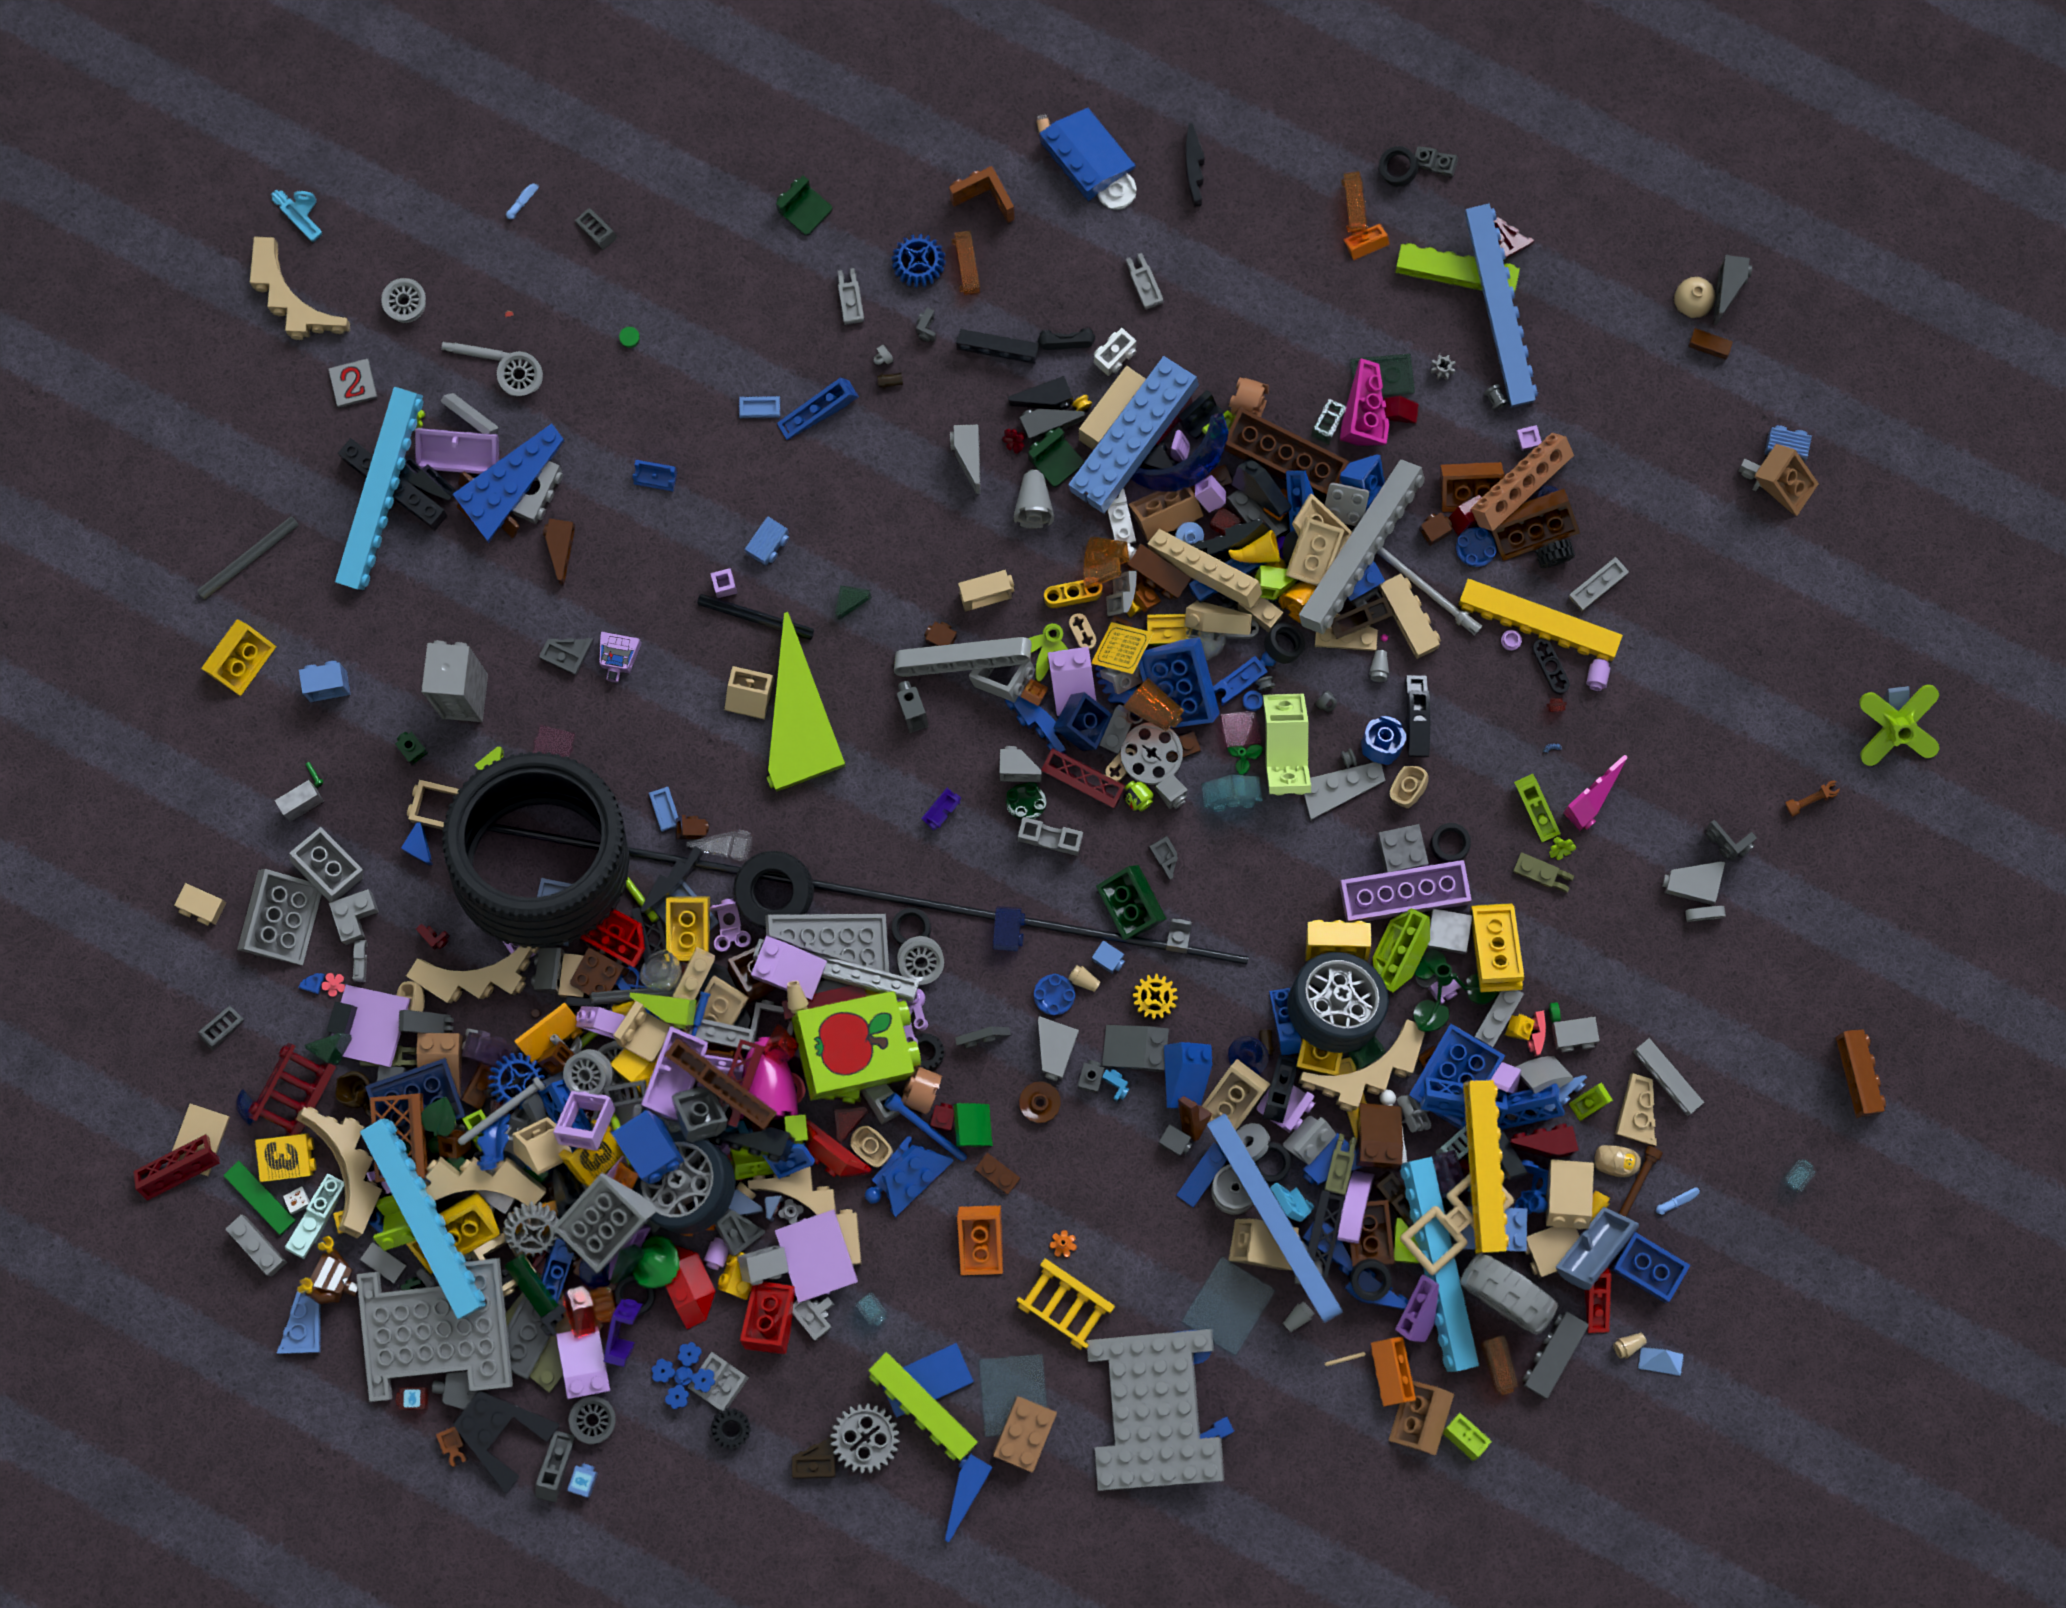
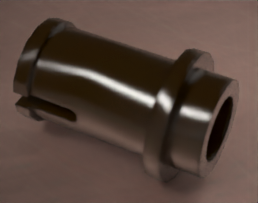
[877,372,903,389]
[1258,1030,1275,1057]

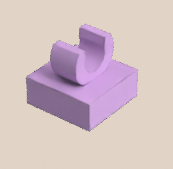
[1516,425,1542,451]

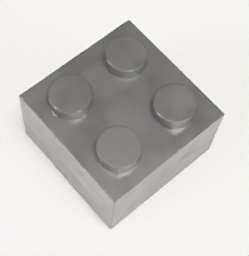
[1377,824,1429,873]

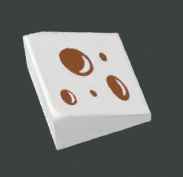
[283,1186,310,1215]

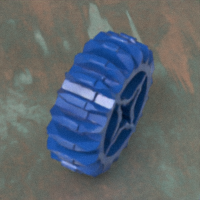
[891,233,946,288]
[488,1053,545,1110]

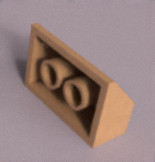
[1129,479,1203,541]
[1389,1381,1454,1456]

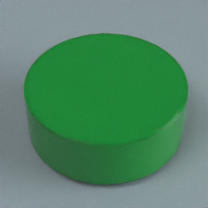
[619,327,640,348]
[1549,1002,1561,1023]

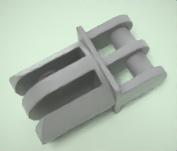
[1397,1095,1431,1132]

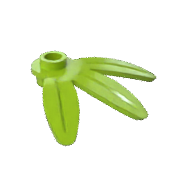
[1028,623,1068,681]

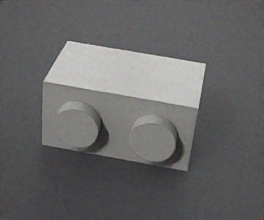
[1552,1017,1600,1052]
[738,1245,789,1285]

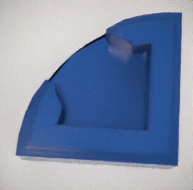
[298,973,325,995]

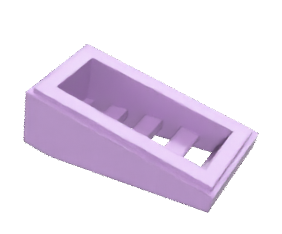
[1170,430,1190,463]

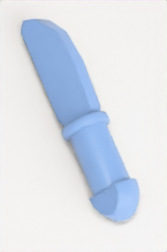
[506,184,538,219]
[1656,1187,1700,1214]

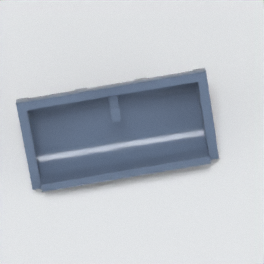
[1556,1207,1639,1290]

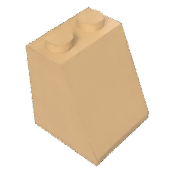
[1546,1160,1594,1229]
[1229,1219,1299,1270]

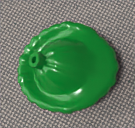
[632,1236,680,1288]

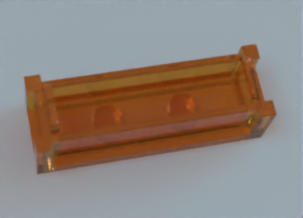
[1341,171,1368,237]
[951,231,980,296]

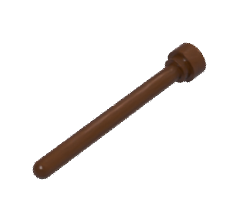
[1618,1145,1663,1217]

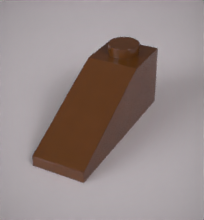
[543,518,575,585]

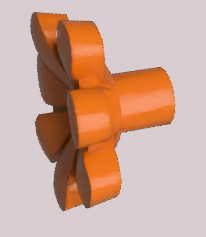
[1049,1230,1077,1258]

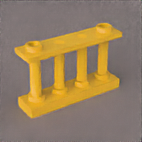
[1016,1258,1115,1350]

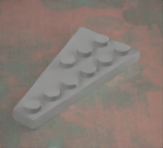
[765,914,889,973]

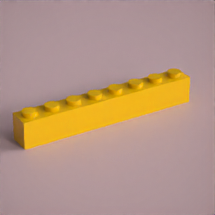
[1458,579,1623,661]
[1463,1080,1509,1253]

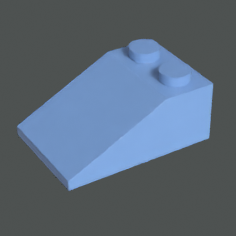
[1460,1206,1527,1251]

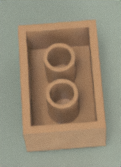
[992,1396,1057,1472]

